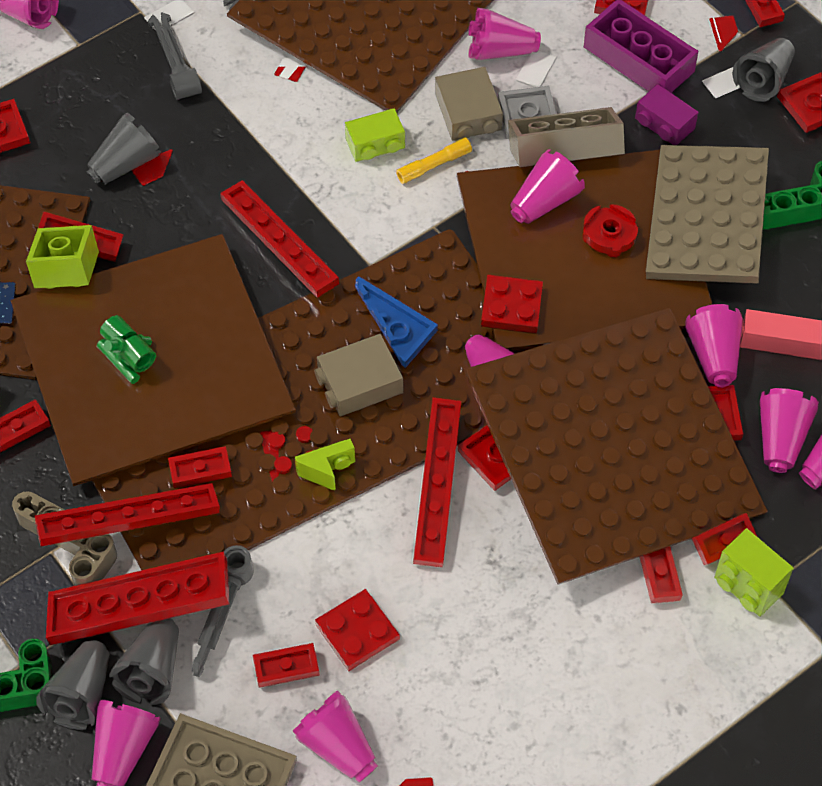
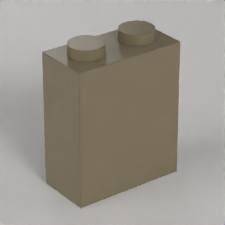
[435,66,503,141]
[314,334,403,416]

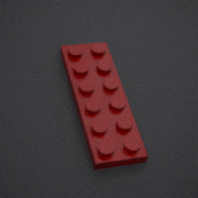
[46,551,229,645]

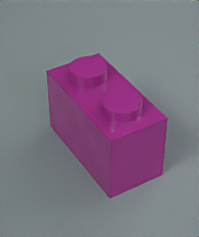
[635,84,698,146]

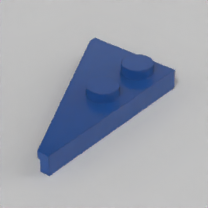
[355,277,438,368]

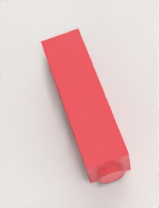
[740,309,822,360]

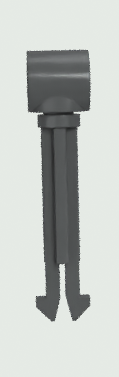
[148,12,202,100]
[192,545,254,677]

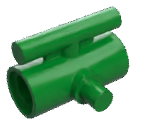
[97,315,156,384]

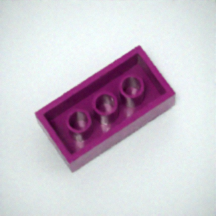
[583,0,699,93]

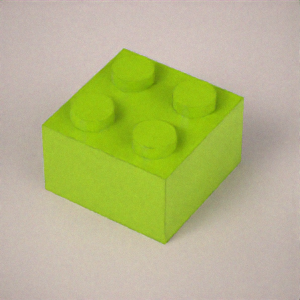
[26,225,99,289]
[714,528,794,617]

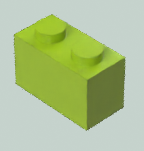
[345,108,405,162]

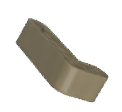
[12,491,117,586]

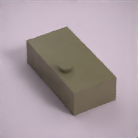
[508,107,625,167]

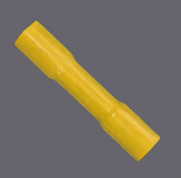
[396,137,472,184]

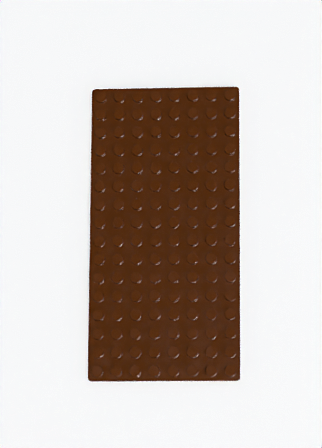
[92,229,533,570]

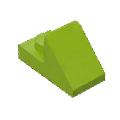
[295,439,355,490]

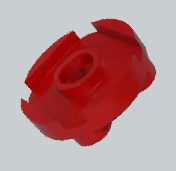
[582,204,638,257]

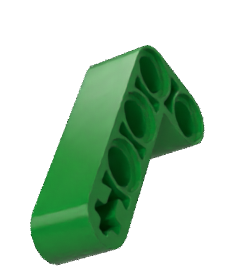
[763,161,822,230]
[0,639,53,712]

